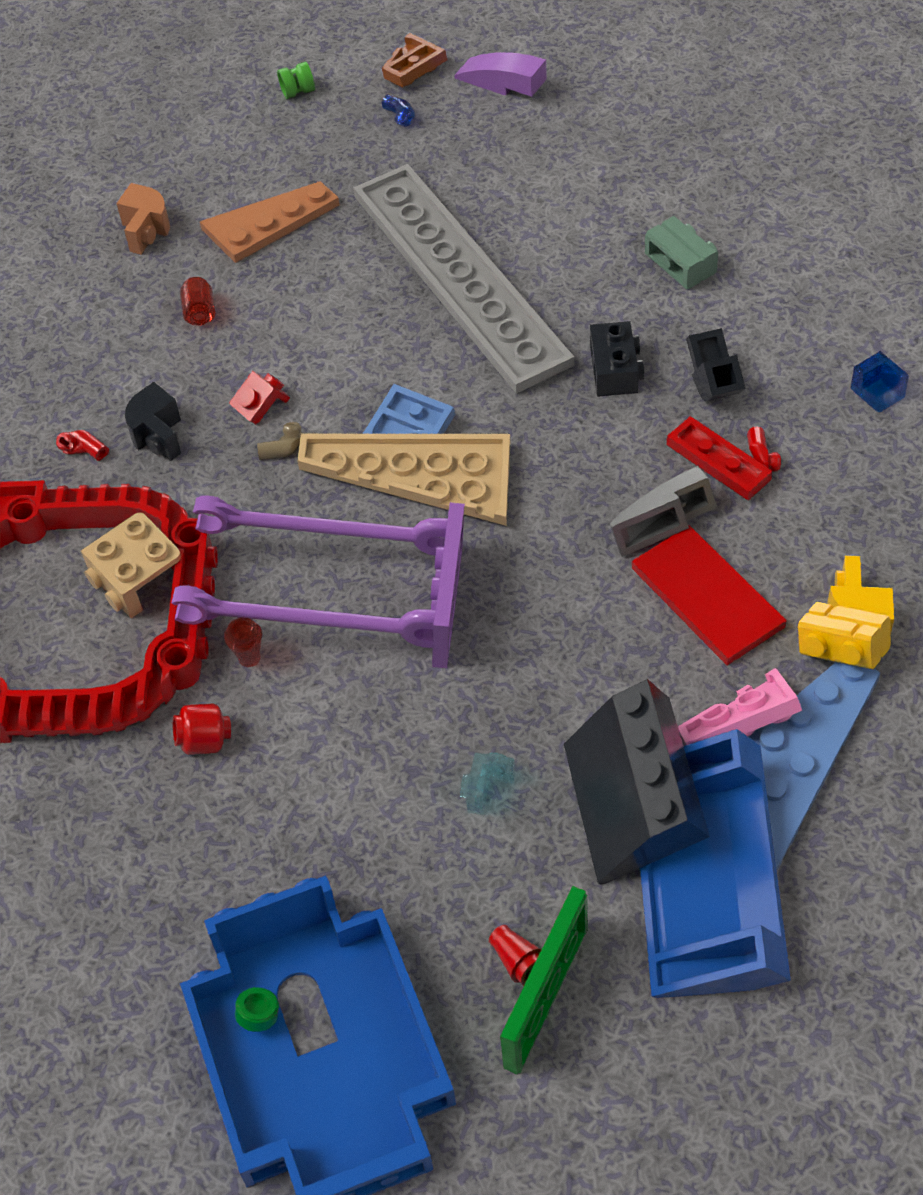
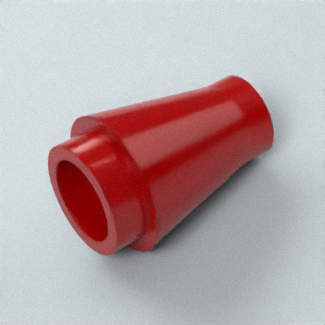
[489,925,542,986]

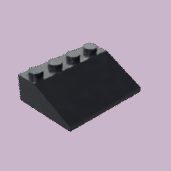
[564,679,710,884]

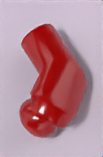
[747,426,781,472]
[56,430,109,461]

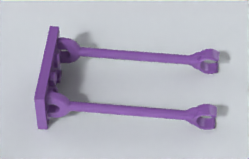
[172,496,465,668]

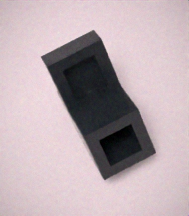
[686,328,746,401]
[125,382,181,461]

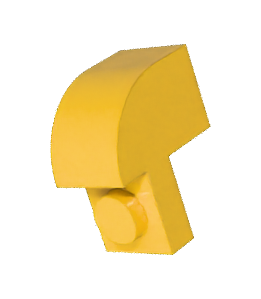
[827,556,894,634]

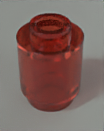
[180,277,216,326]

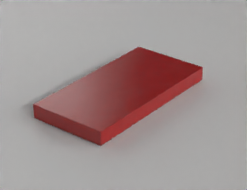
[632,525,787,666]

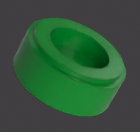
[235,987,279,1032]

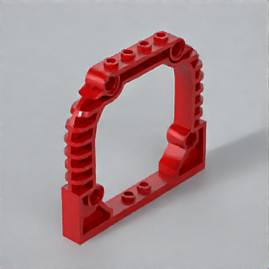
[0,480,218,743]

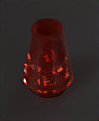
[224,617,262,667]

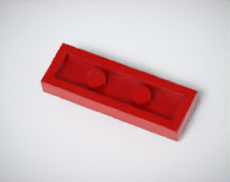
[666,416,772,501]

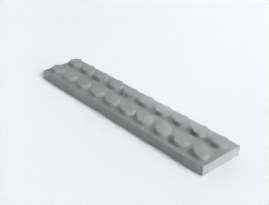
[353,164,574,394]

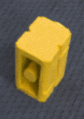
[798,602,891,669]

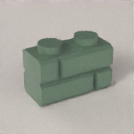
[645,216,718,289]

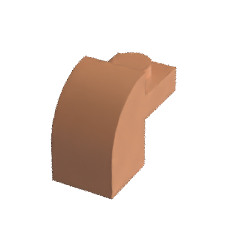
[116,183,170,254]

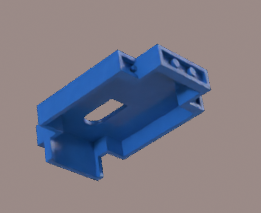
[180,875,456,1195]

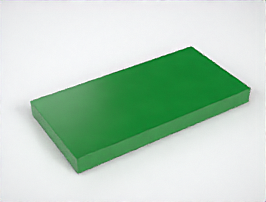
[500,886,588,1075]

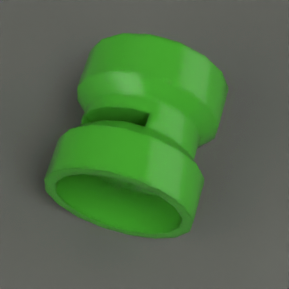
[277,62,315,99]

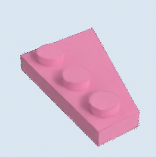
[678,668,802,746]

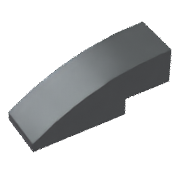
[610,466,717,557]

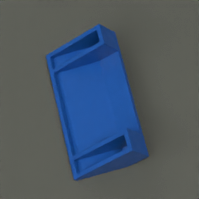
[640,729,791,998]

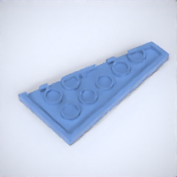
[748,662,880,871]

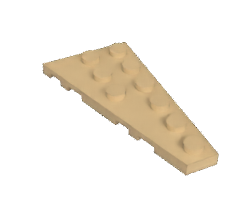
[297,434,511,526]

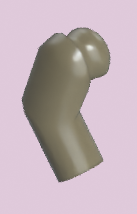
[257,422,304,460]

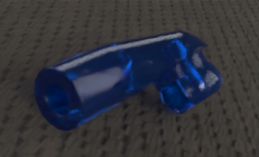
[382,94,415,127]

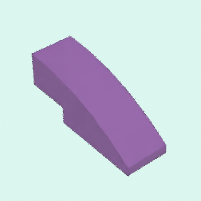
[454,52,547,97]

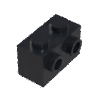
[590,321,644,397]

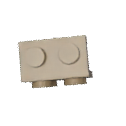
[81,513,181,618]

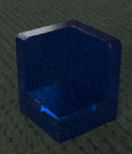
[850,351,909,412]

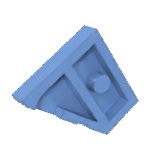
[363,384,455,434]

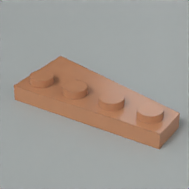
[199,181,339,263]

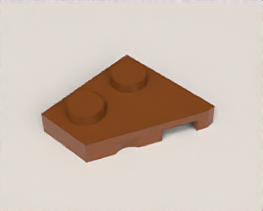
[382,33,447,88]

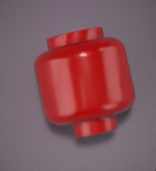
[172,703,231,755]

